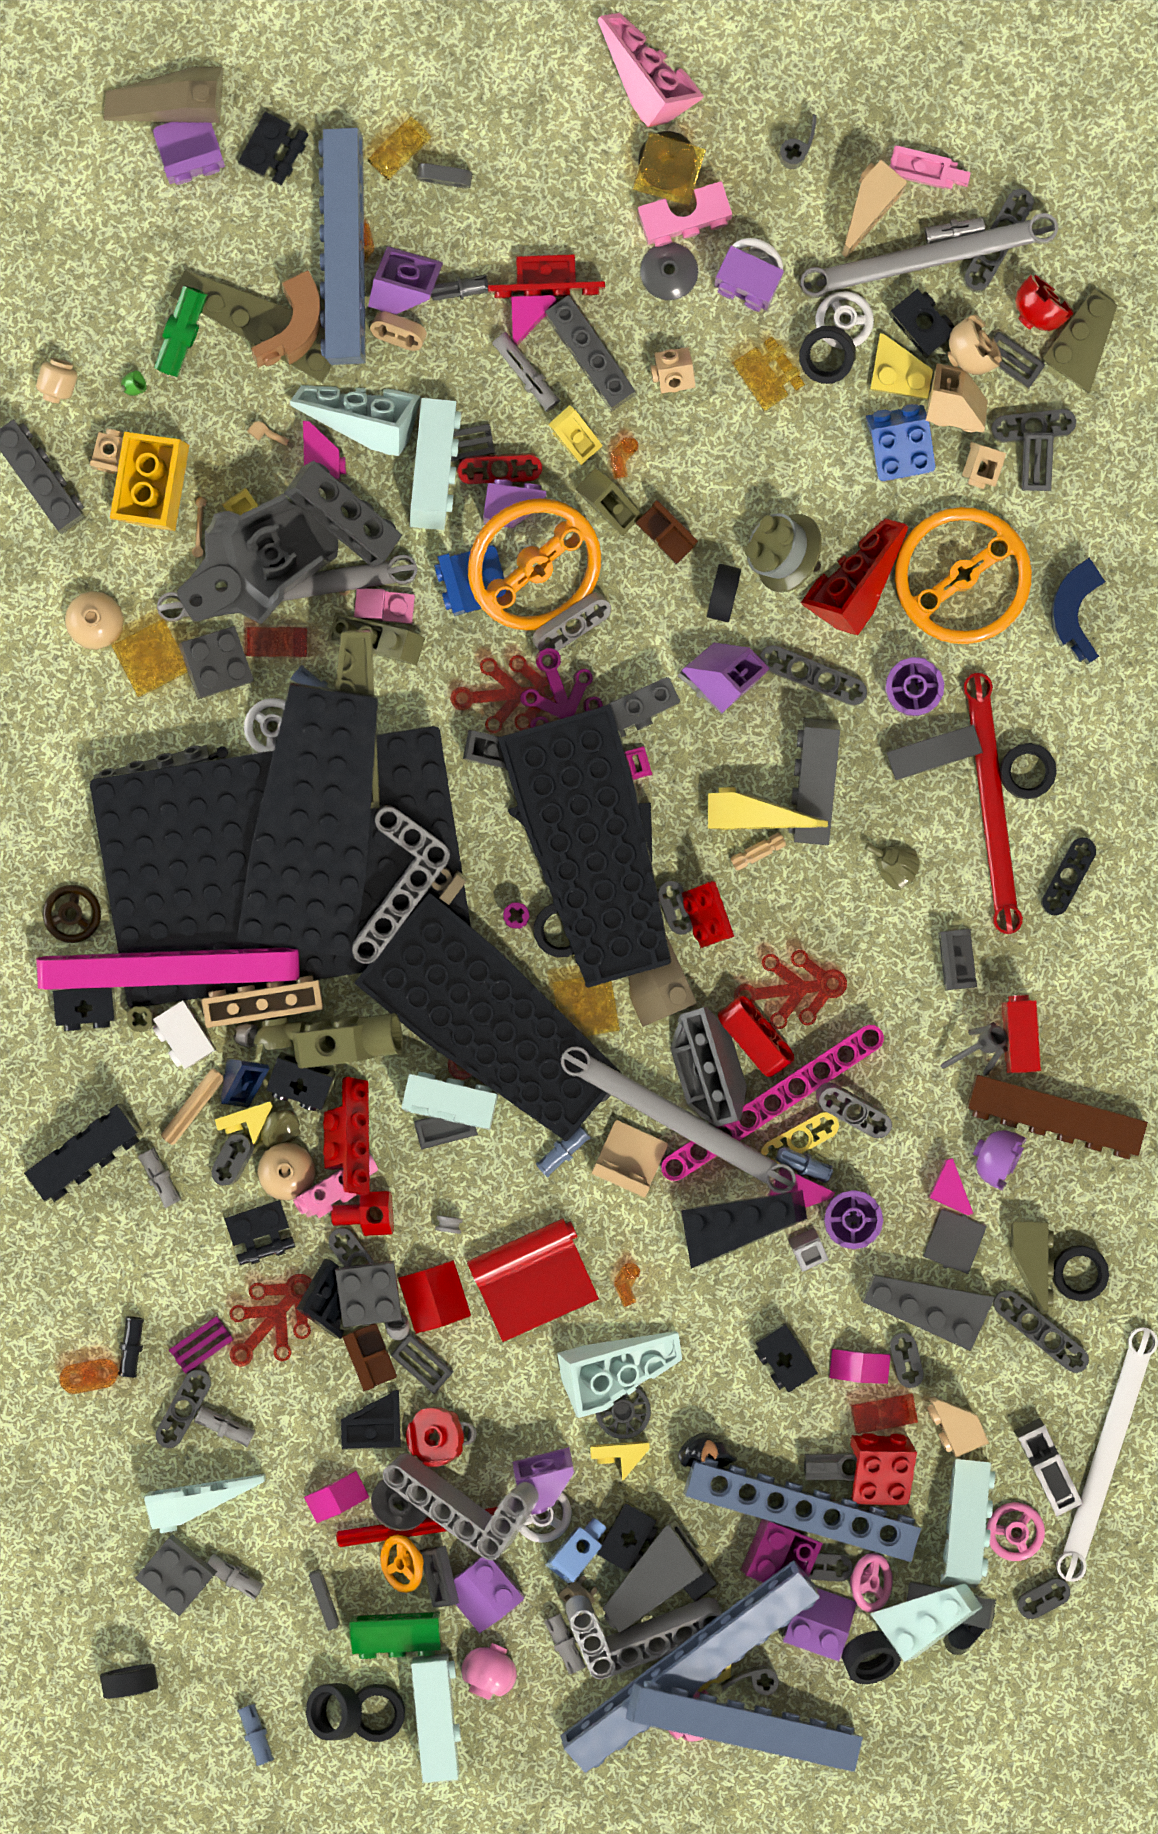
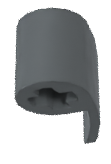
[779,114,817,169]
[721,1665,779,1695]

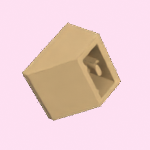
[926,363,988,433]
[927,1396,989,1457]

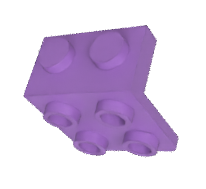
[153,122,226,185]

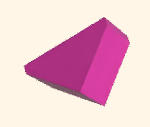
[511,295,557,346]
[928,1158,973,1215]
[829,1349,890,1384]
[304,1471,369,1523]

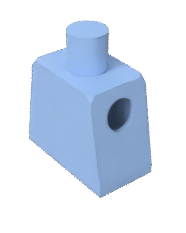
[545,1517,607,1583]

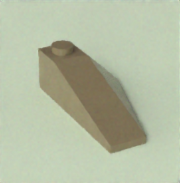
[629,935,697,1027]

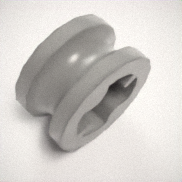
[435,1215,463,1234]

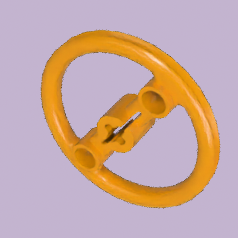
[468,498,601,631]
[895,507,1032,644]

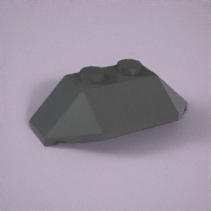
[670,1007,747,1127]

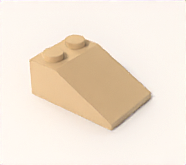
[842,160,908,258]

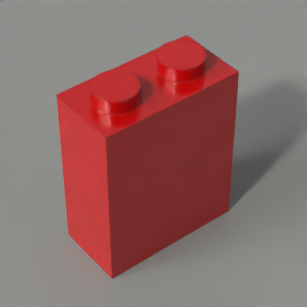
[1002,995,1041,1073]

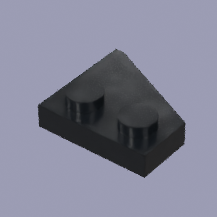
[296,1259,344,1339]
[341,1390,401,1450]

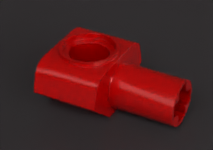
[331,1191,394,1236]

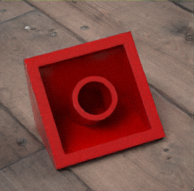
[398,1260,471,1334]

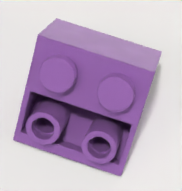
[714,246,784,312]
[483,479,547,528]
[682,643,770,713]

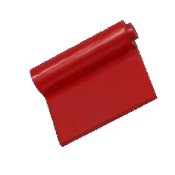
[467,1218,599,1342]

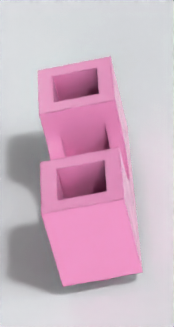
[638,181,732,247]

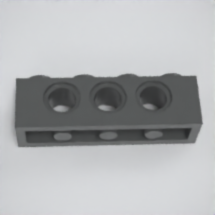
[545,295,636,412]
[284,461,402,567]

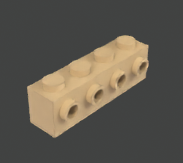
[202,976,324,1028]

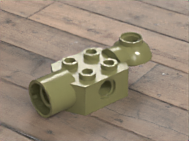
[253,1013,403,1068]

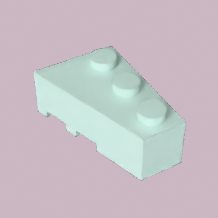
[401,1072,498,1130]

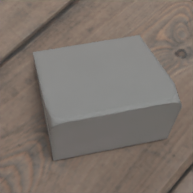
[788,1228,829,1272]

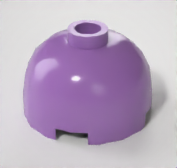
[885,657,944,716]
[973,1130,1027,1191]
[824,1190,883,1249]

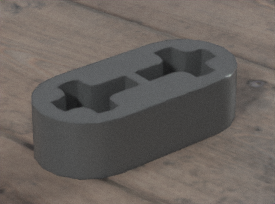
[416,163,473,188]
[658,881,693,935]
[211,1133,254,1186]
[890,1332,924,1388]
[809,1552,853,1582]
[1017,1578,1071,1619]

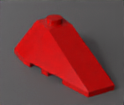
[801,518,908,636]

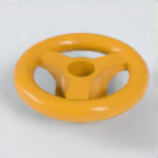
[380,1535,424,1593]

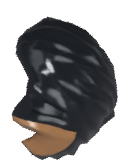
[678,1432,737,1467]

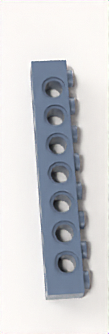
[683,1457,921,1562]

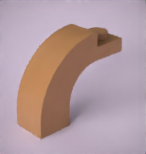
[251,270,321,368]

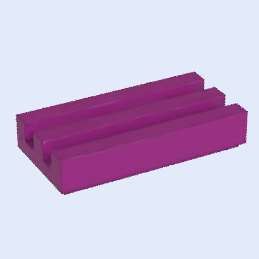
[169,1316,234,1374]

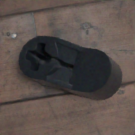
[944,1612,995,1655]

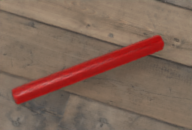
[336,1507,498,1547]

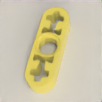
[761,1112,839,1164]

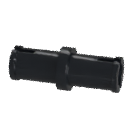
[118,1316,144,1378]

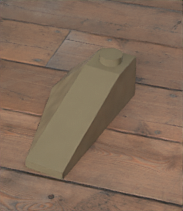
[104,66,224,123]

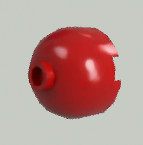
[1015,274,1074,331]

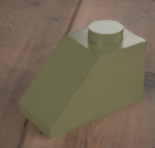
[575,468,643,536]

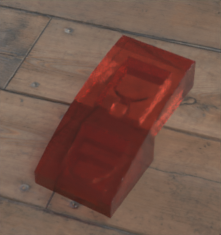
[245,627,307,658]
[851,1393,918,1434]

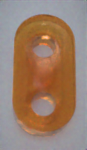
[59,1358,119,1394]

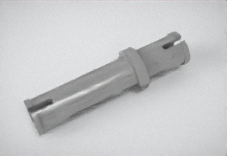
[492,332,561,412]

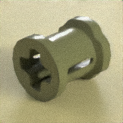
[127,1006,155,1032]

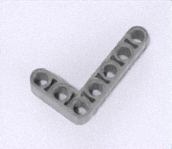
[352,805,450,964]
[383,1453,539,1560]
[565,1595,722,1680]

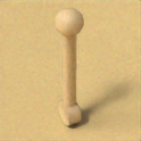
[192,497,207,558]

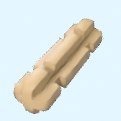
[730,833,786,871]

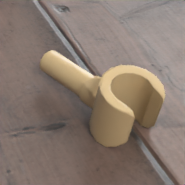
[247,421,289,446]

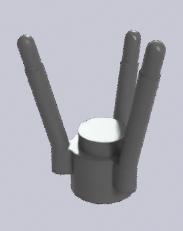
[941,1022,1008,1076]

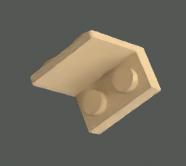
[591,1120,668,1198]

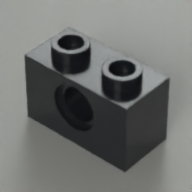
[889,288,955,359]

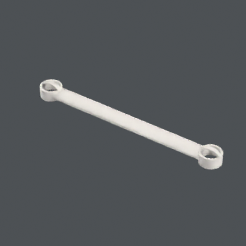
[1056,1327,1158,1582]

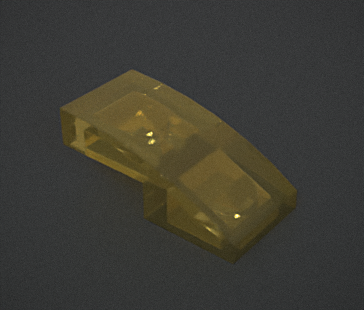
[368,117,432,181]

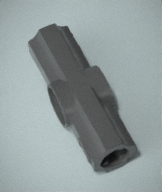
[804,1452,857,1481]

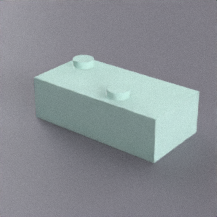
[411,1654,461,1783]

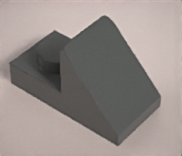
[463,730,507,769]

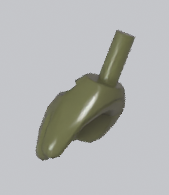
[865,843,920,890]
[253,1110,300,1154]

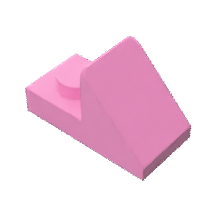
[354,589,415,624]

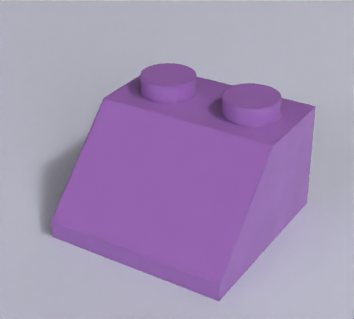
[454,1556,525,1634]
[782,1588,857,1661]

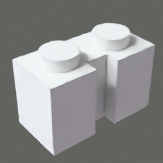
[153,1000,216,1069]

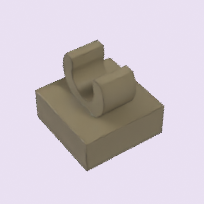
[431,867,467,905]
[558,1576,598,1616]

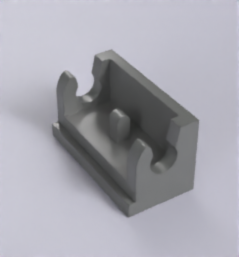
[938,929,977,991]

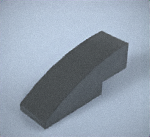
[886,725,983,780]
[1014,1418,1083,1516]

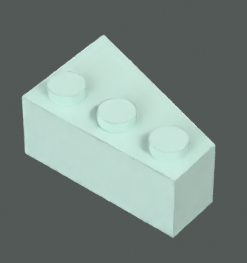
[870,1583,982,1662]

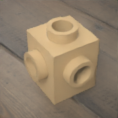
[650,347,696,394]

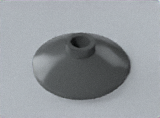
[640,242,698,300]

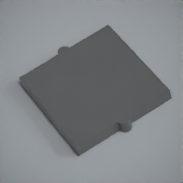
[923,1209,987,1274]

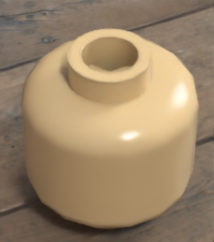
[36,358,77,403]

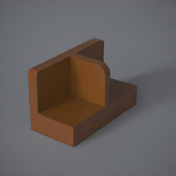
[635,500,698,565]
[343,1323,397,1392]

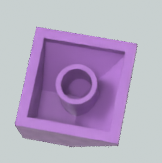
[368,246,443,314]
[512,1447,574,1514]

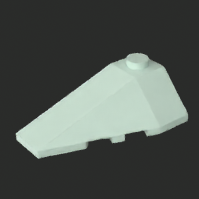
[290,385,421,456]
[557,1331,682,1418]
[144,1474,266,1533]

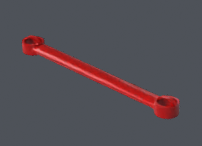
[963,673,1023,934]

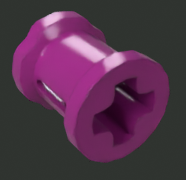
[503,902,529,929]

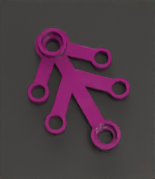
[520,648,603,728]

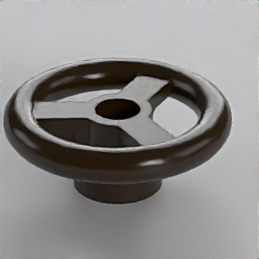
[43,885,101,943]

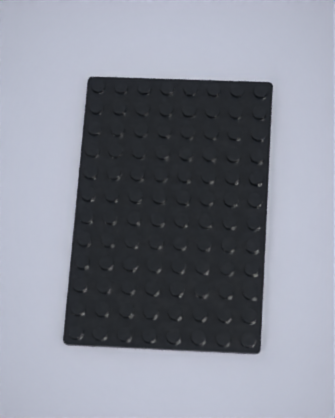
[90,726,471,1008]

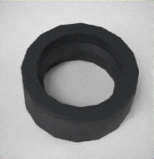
[799,326,856,384]
[706,564,741,623]
[1000,743,1057,799]
[534,903,574,958]
[1052,1245,1109,1302]
[841,1631,901,1685]
[100,1664,159,1699]
[306,1683,362,1741]
[356,1684,405,1742]

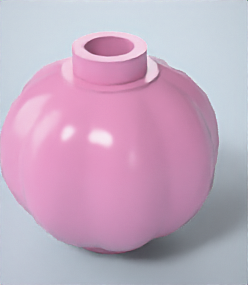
[461,1643,517,1700]

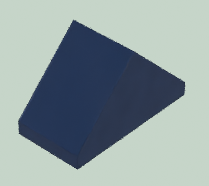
[221,1058,269,1108]

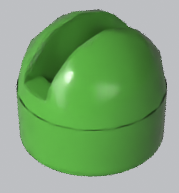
[121,370,147,396]

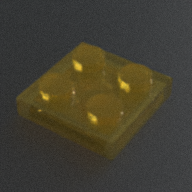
[632,131,706,206]
[111,619,188,698]
[552,977,620,1036]

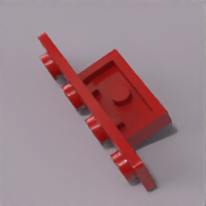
[488,254,605,298]
[323,1077,370,1195]

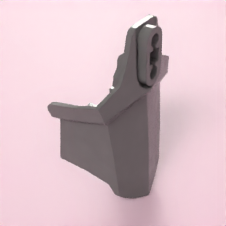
[177,494,338,624]

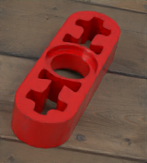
[457,453,542,484]

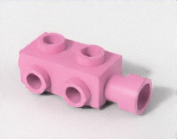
[293,1154,378,1218]

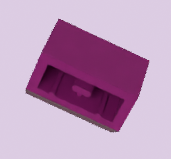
[740,1519,823,1583]

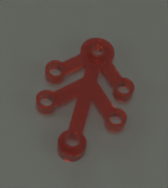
[451,655,564,734]
[733,950,847,1030]
[229,1274,312,1367]

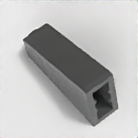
[602,1520,709,1633]

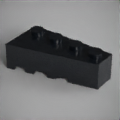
[24,1104,142,1203]
[681,1190,807,1269]

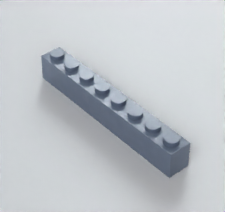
[319,128,366,365]
[625,1680,863,1772]

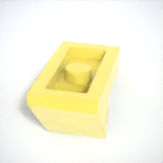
[548,405,603,465]
[215,1101,274,1144]
[590,1441,650,1480]

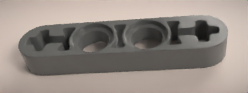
[964,189,1034,292]
[760,645,867,706]
[993,1290,1089,1373]

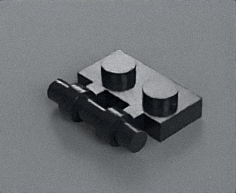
[238,111,309,186]
[224,1200,296,1266]

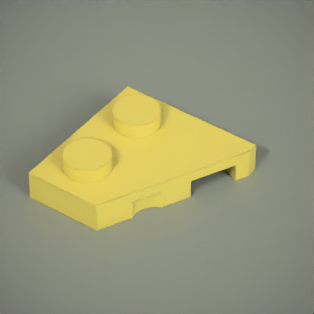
[870,333,933,400]

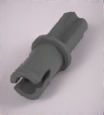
[431,274,488,301]

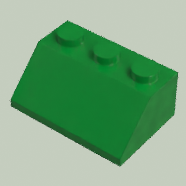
[349,1612,442,1659]

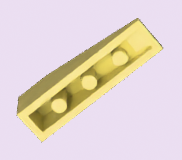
[708,787,828,830]

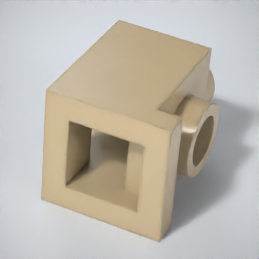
[90,429,123,475]
[962,442,1007,489]

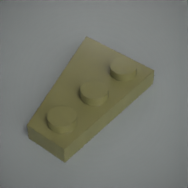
[1042,288,1118,394]

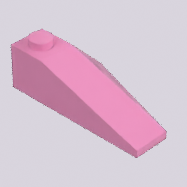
[598,13,704,127]

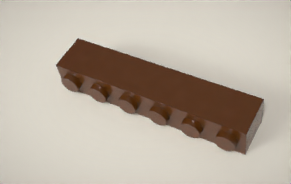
[966,1075,1148,1160]

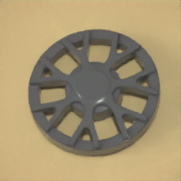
[596,1387,651,1439]

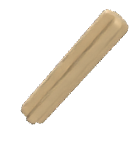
[161,1069,224,1145]

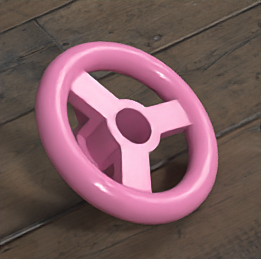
[986,1502,1045,1561]
[850,1553,893,1612]

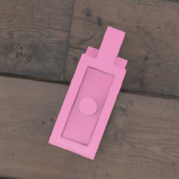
[890,146,971,189]

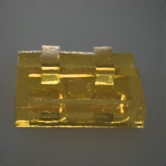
[732,336,805,412]

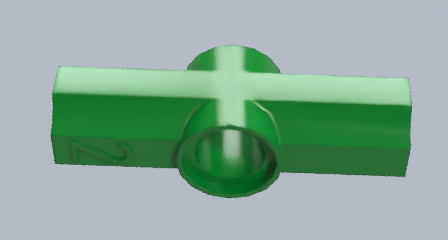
[154,285,208,377]

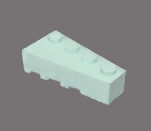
[410,398,461,530]
[940,1459,995,1588]

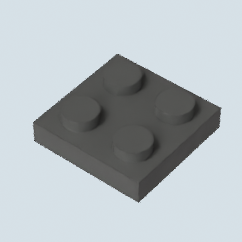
[179,626,254,700]
[335,1260,402,1328]
[135,1534,217,1616]

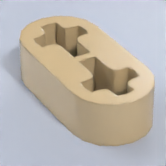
[370,311,427,351]

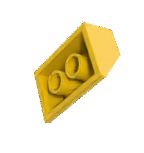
[110,432,190,531]

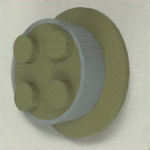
[745,513,822,593]

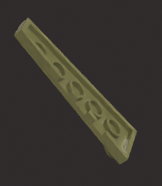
[171,270,333,384]
[335,630,380,808]

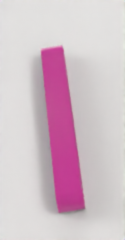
[36,948,300,989]
[661,1025,884,1181]

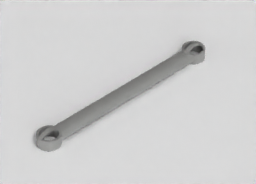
[801,213,1058,298]
[157,555,417,622]
[561,1046,796,1193]

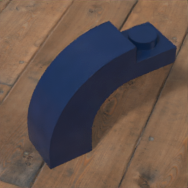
[1051,557,1106,665]

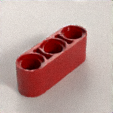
[718,995,795,1078]

